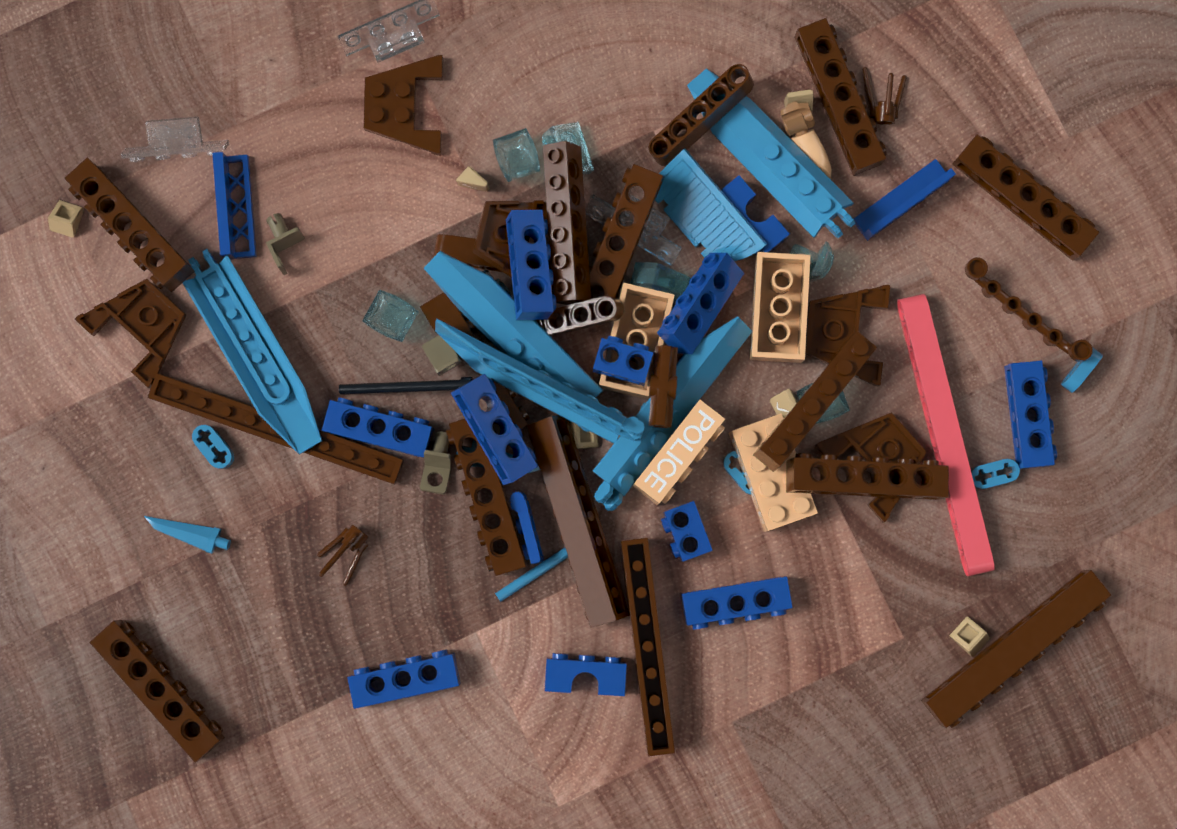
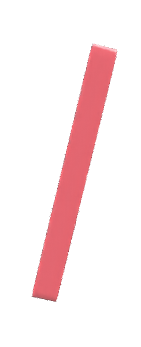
[897,294,995,577]

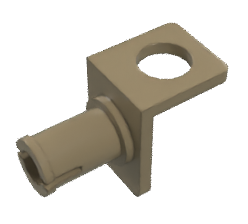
[266,213,305,275]
[422,335,462,376]
[420,431,451,495]

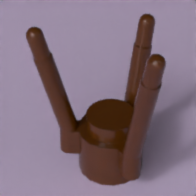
[862,67,907,125]
[317,524,369,586]

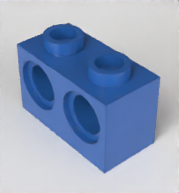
[593,336,653,386]
[661,501,713,562]

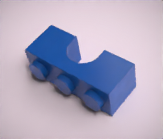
[721,175,790,255]
[545,653,627,696]

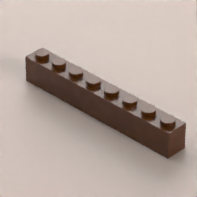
[527,415,630,628]
[620,538,675,757]
[921,570,1111,728]

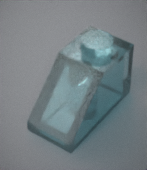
[630,262,691,301]

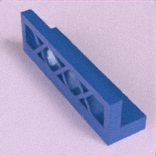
[212,152,257,260]
[854,159,956,241]

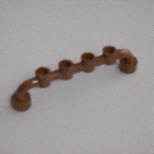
[965,257,1093,362]

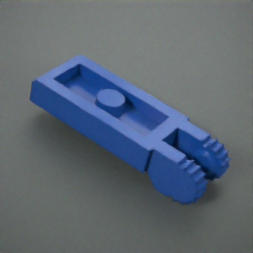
[510,491,544,564]

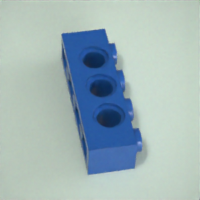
[506,210,556,320]
[657,253,744,354]
[1004,360,1057,469]
[451,374,538,485]
[322,397,434,458]
[681,576,793,630]
[347,649,461,709]

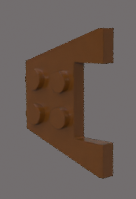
[363,55,443,156]
[473,200,548,295]
[75,279,186,389]
[805,285,890,386]
[815,412,926,523]

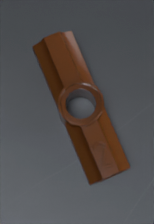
[648,345,678,428]

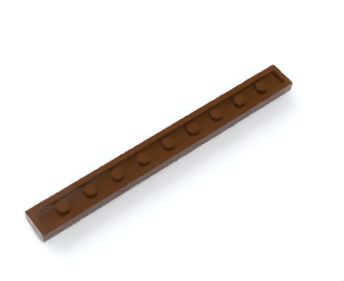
[147,373,404,485]

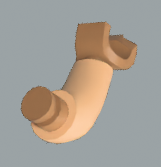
[780,101,832,179]

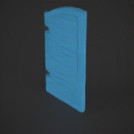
[655,149,767,261]

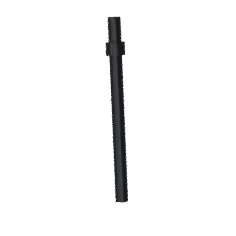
[339,377,494,395]

